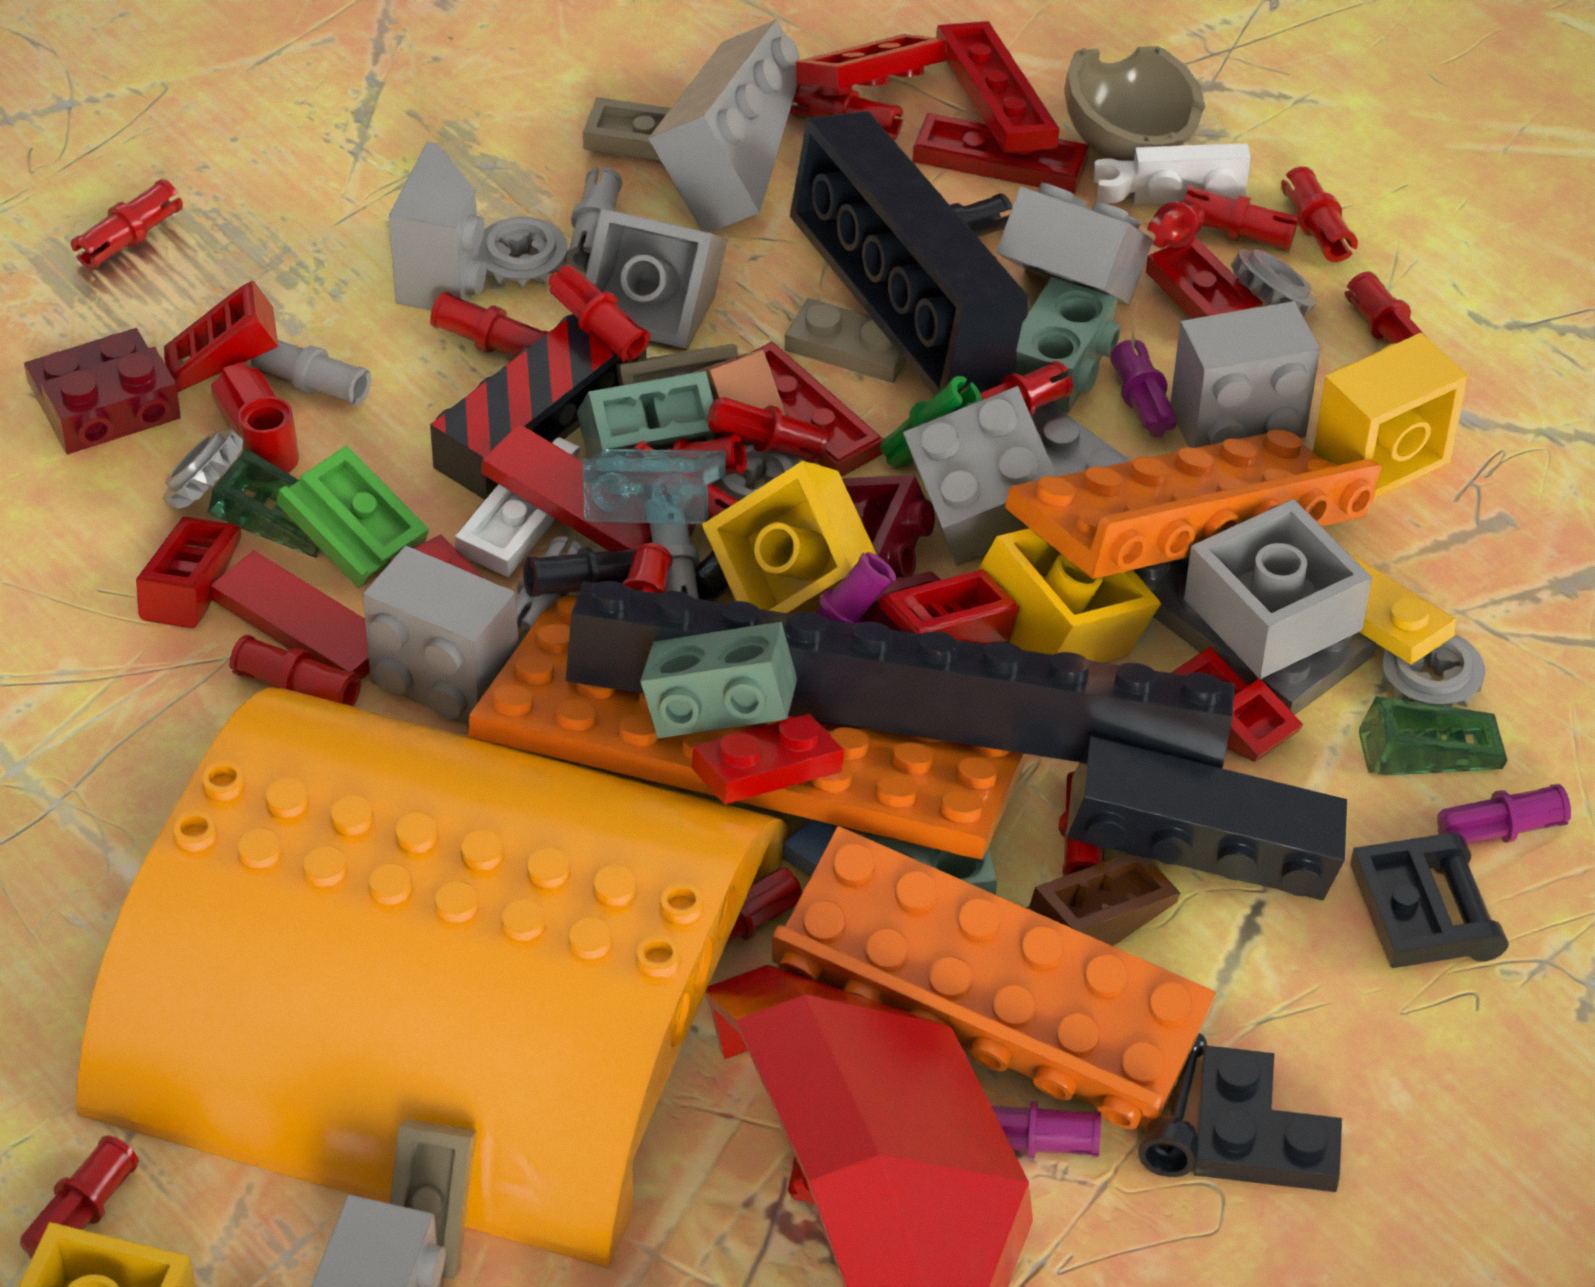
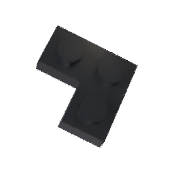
[1194,1045,1342,1192]

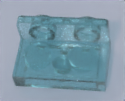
[582,449,726,524]

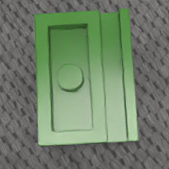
[276,445,429,588]

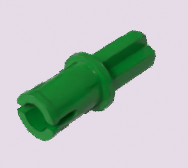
[880,376,982,468]

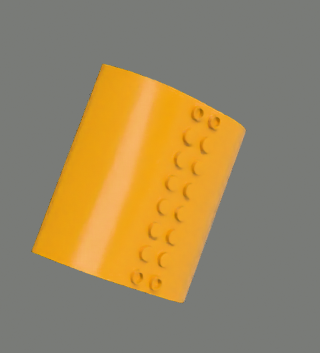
[76,688,790,1268]

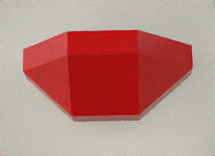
[705,965,1033,1287]

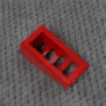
[163,281,278,393]
[136,516,241,628]
[878,569,1020,644]

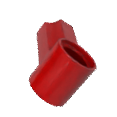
[211,362,299,478]

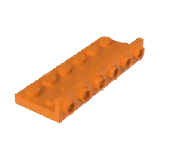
[1005,429,1381,579]
[772,826,1216,1130]

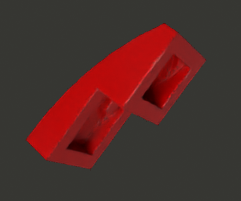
[1171,646,1303,762]

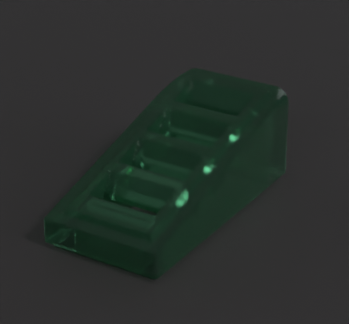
[208,449,322,558]
[1359,696,1508,775]

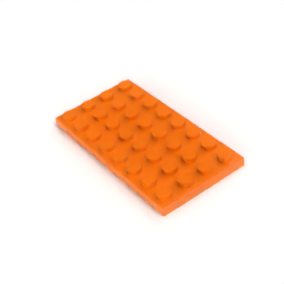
[468,595,1029,860]

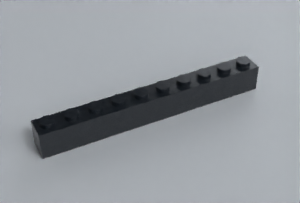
[566,581,1235,769]

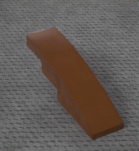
[1025,853,1180,946]

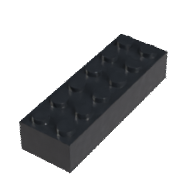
[790,111,1029,396]

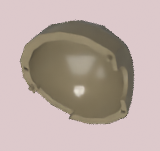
[1064,46,1206,161]

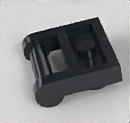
[1350,833,1509,968]

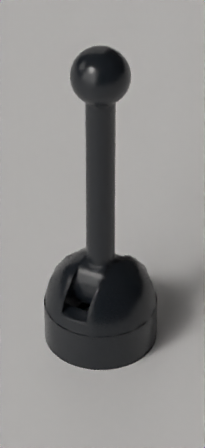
[1138,1033,1207,1177]

